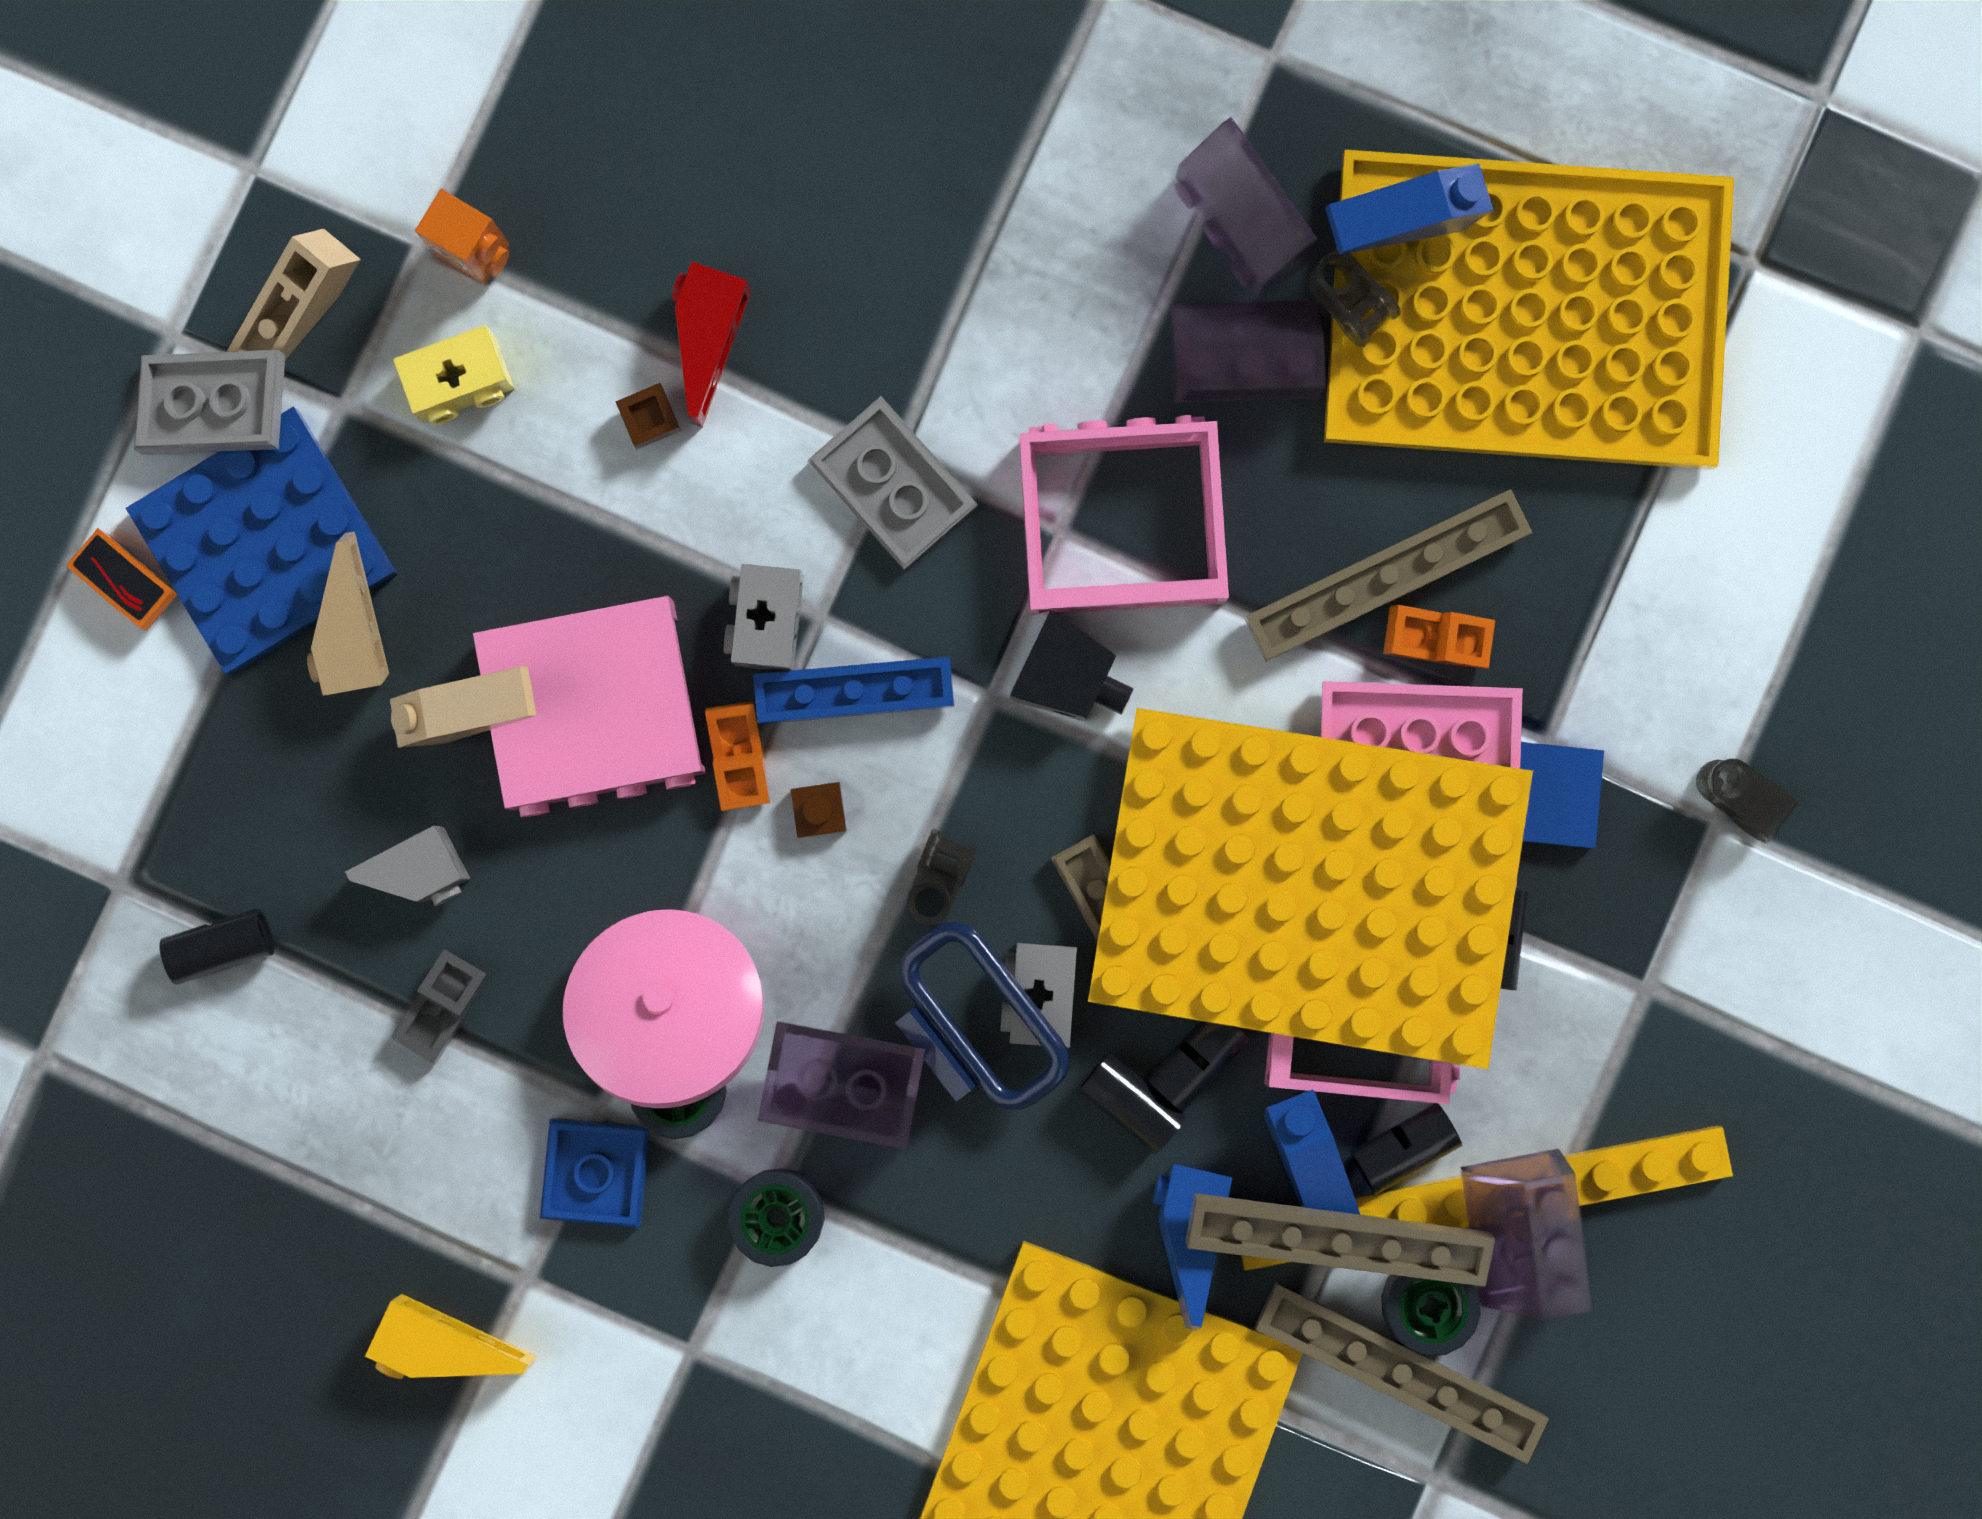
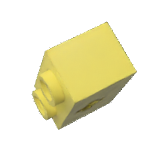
[393,325,514,425]

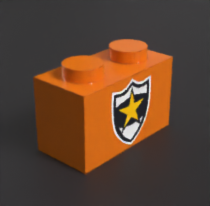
[415,189,510,285]

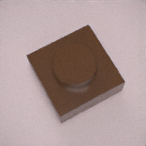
[615,383,681,450]
[790,782,847,838]

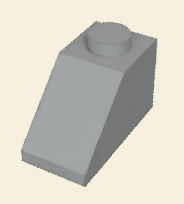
[345,826,471,906]

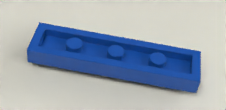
[753,657,954,724]

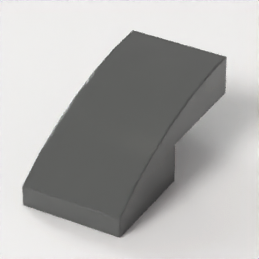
[391,949,487,1065]

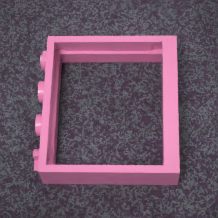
[1019,415,1229,616]
[1264,1033,1460,1104]

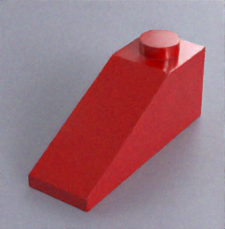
[672,261,751,428]

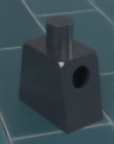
[1009,610,1134,721]

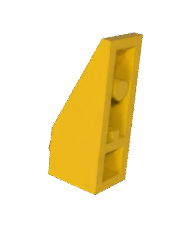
[365,1294,536,1379]

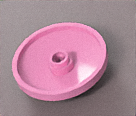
[563,910,764,1108]

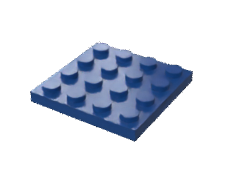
[125,406,398,676]

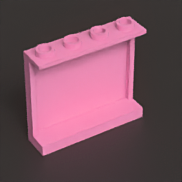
[473,596,706,818]

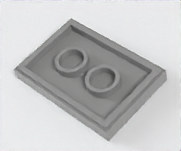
[134,349,285,454]
[808,396,978,571]

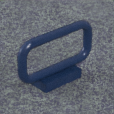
[895,922,1069,1110]

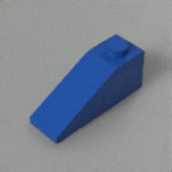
[1325,164,1494,255]
[1263,1089,1361,1215]
[1152,1164,1232,1331]

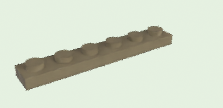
[1244,489,1533,662]
[1185,1193,1495,1287]
[1254,1282,1549,1464]

